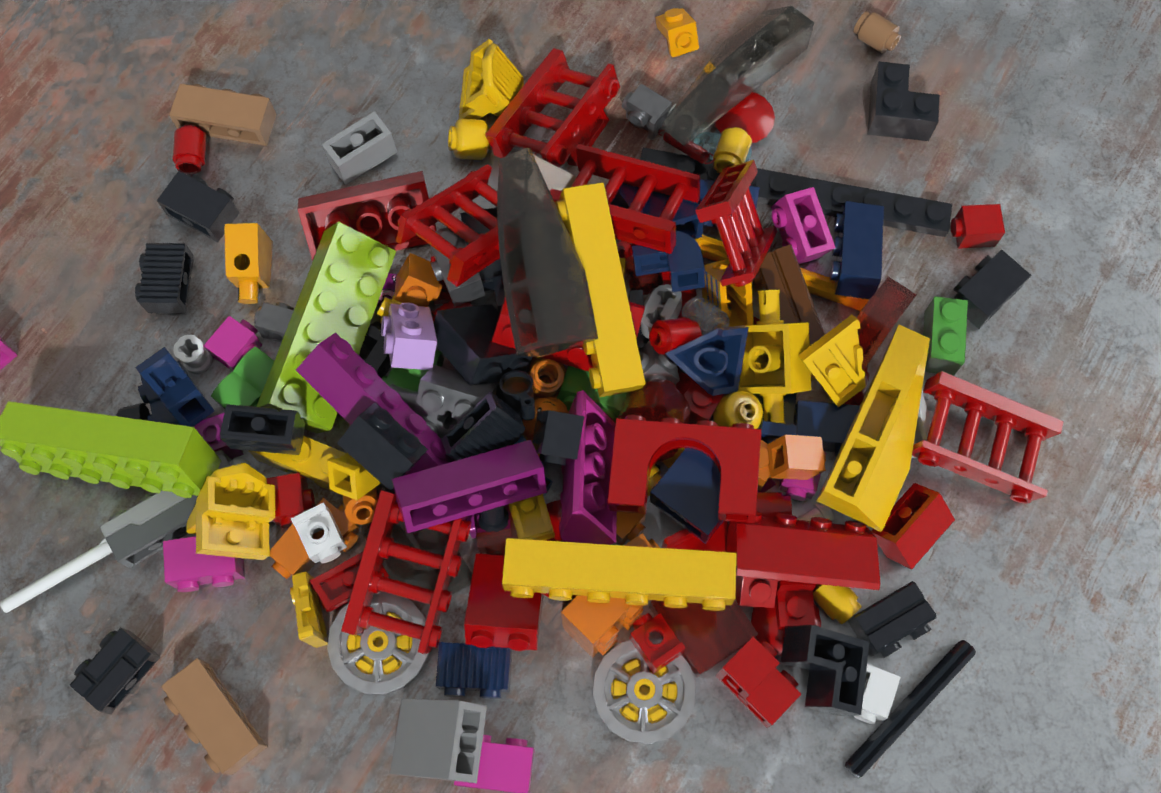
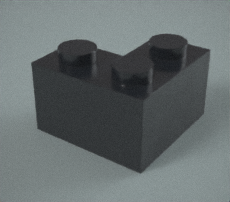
[867,61,940,141]
[780,625,870,715]

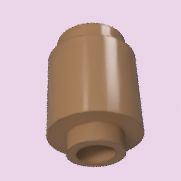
[853,11,901,54]

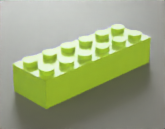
[257,222,396,434]
[0,401,222,498]

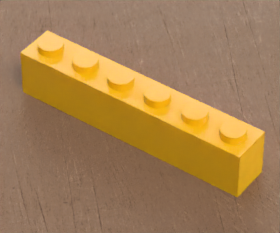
[555,182,646,397]
[502,538,737,611]

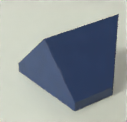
[665,325,749,396]

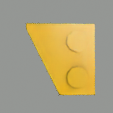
[798,314,866,407]
[290,571,328,648]

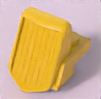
[458,39,524,120]
[186,462,275,560]

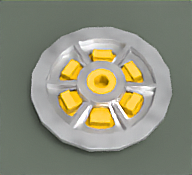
[327,591,429,695]
[592,638,696,744]

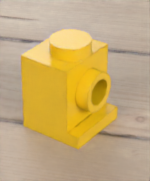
[327,453,381,501]

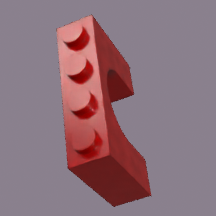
[608,415,762,523]

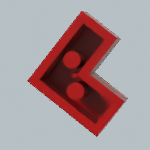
[716,637,801,728]

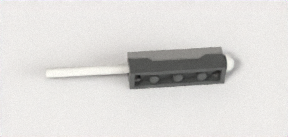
[0,454,252,613]

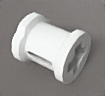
[173,335,213,373]

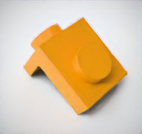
[655,8,699,57]

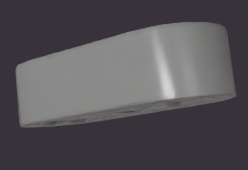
[640,284,682,338]

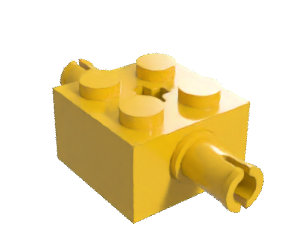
[729,290,811,424]

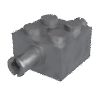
[389,365,498,439]

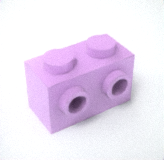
[381,303,437,370]

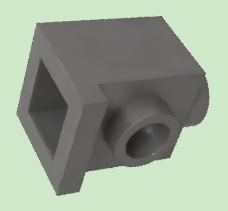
[621,84,672,140]
[254,302,294,343]

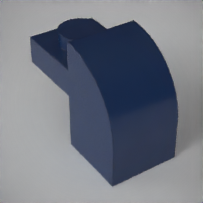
[632,231,705,292]
[135,347,215,427]

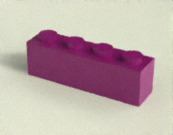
[392,440,547,534]

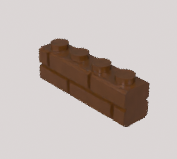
[752,245,825,380]

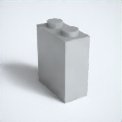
[390,699,487,783]

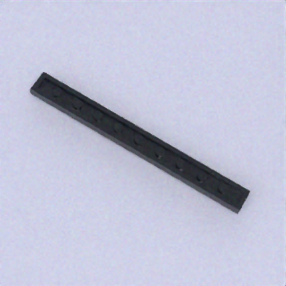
[640,147,953,237]

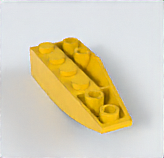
[816,324,930,532]

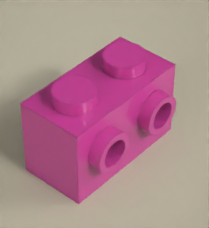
[771,187,836,264]

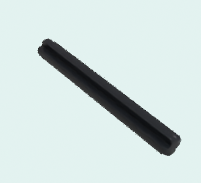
[845,640,976,778]

